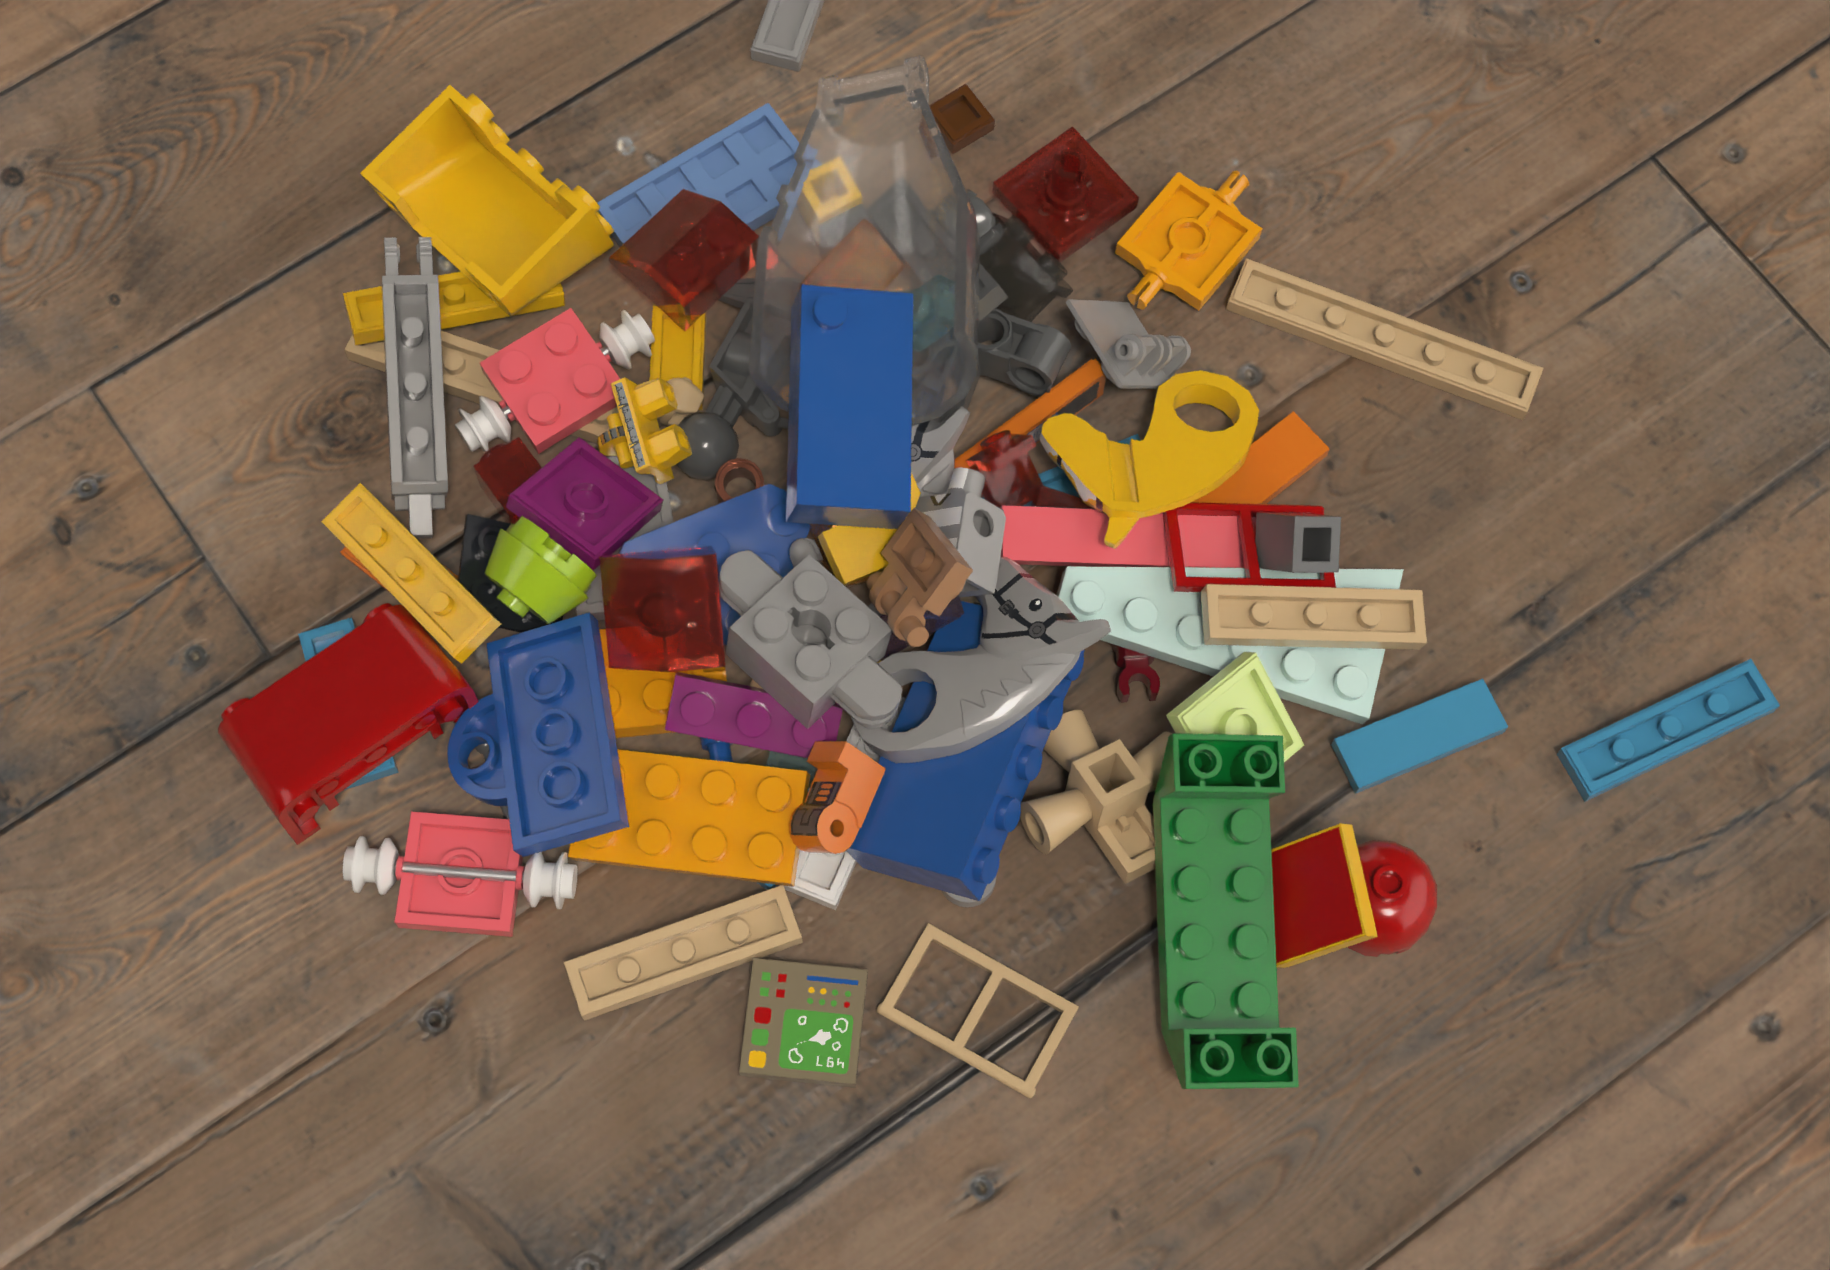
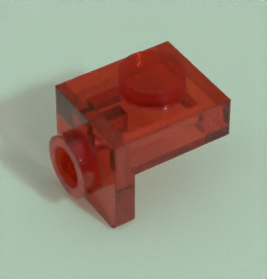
[966,430,1046,508]

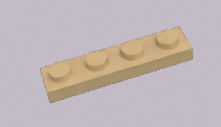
[1201,584,1427,650]
[564,885,803,1021]

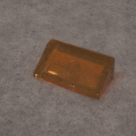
[799,219,904,291]

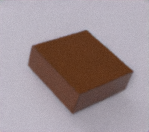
[924,84,995,154]

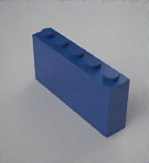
[846,599,1085,901]

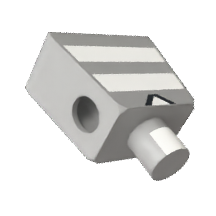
[905,467,1006,598]

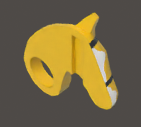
[1040,370,1259,549]

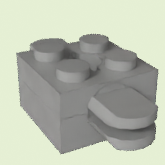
[718,550,902,729]

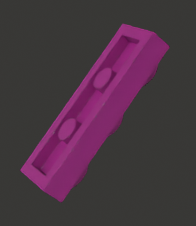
[665,672,843,758]

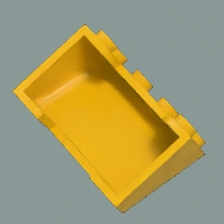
[360,85,614,316]

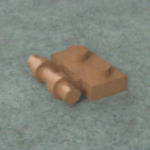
[867,508,973,647]

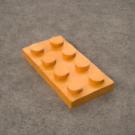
[568,749,810,887]

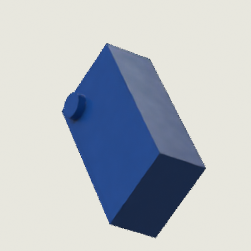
[786,284,913,529]

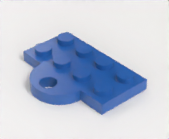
[447,612,629,857]

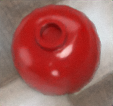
[1347,840,1437,957]

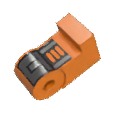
[789,741,886,854]

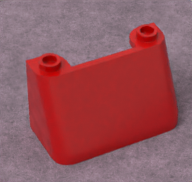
[218,603,479,845]

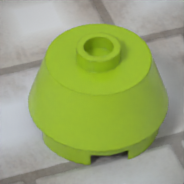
[484,516,597,624]

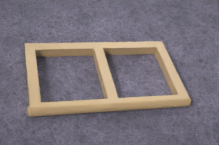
[876,923,1079,1098]

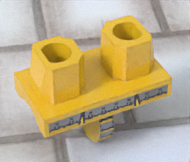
[597,377,692,485]

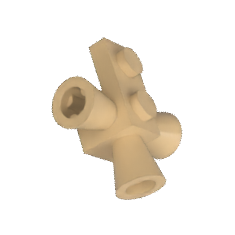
[1020,710,1171,884]

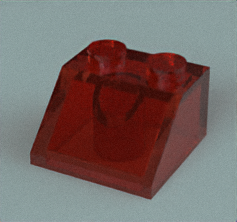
[609,189,760,331]
[599,546,726,672]

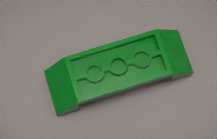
[1153,733,1299,1089]

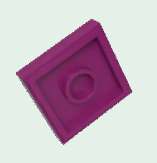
[506,437,664,571]

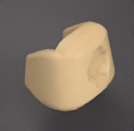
[657,377,704,426]

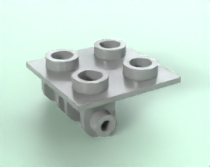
[1065,299,1191,389]

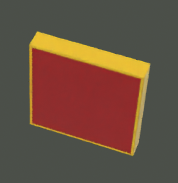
[1271,823,1378,968]

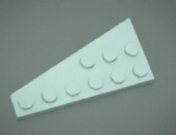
[1057,566,1404,724]

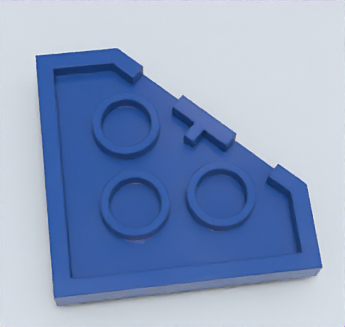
[601,484,812,646]

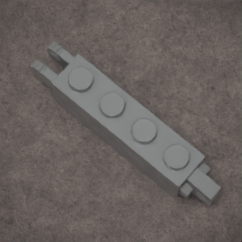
[382,237,448,539]

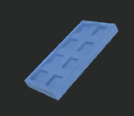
[597,103,817,291]

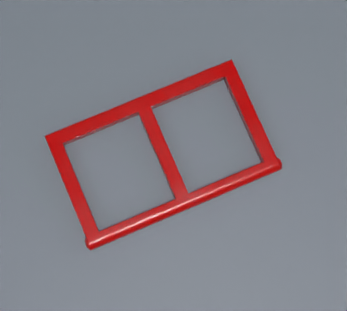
[1163,502,1336,592]

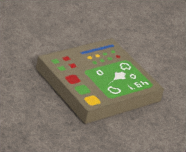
[739,958,868,1088]

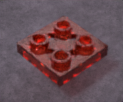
[992,126,1139,264]

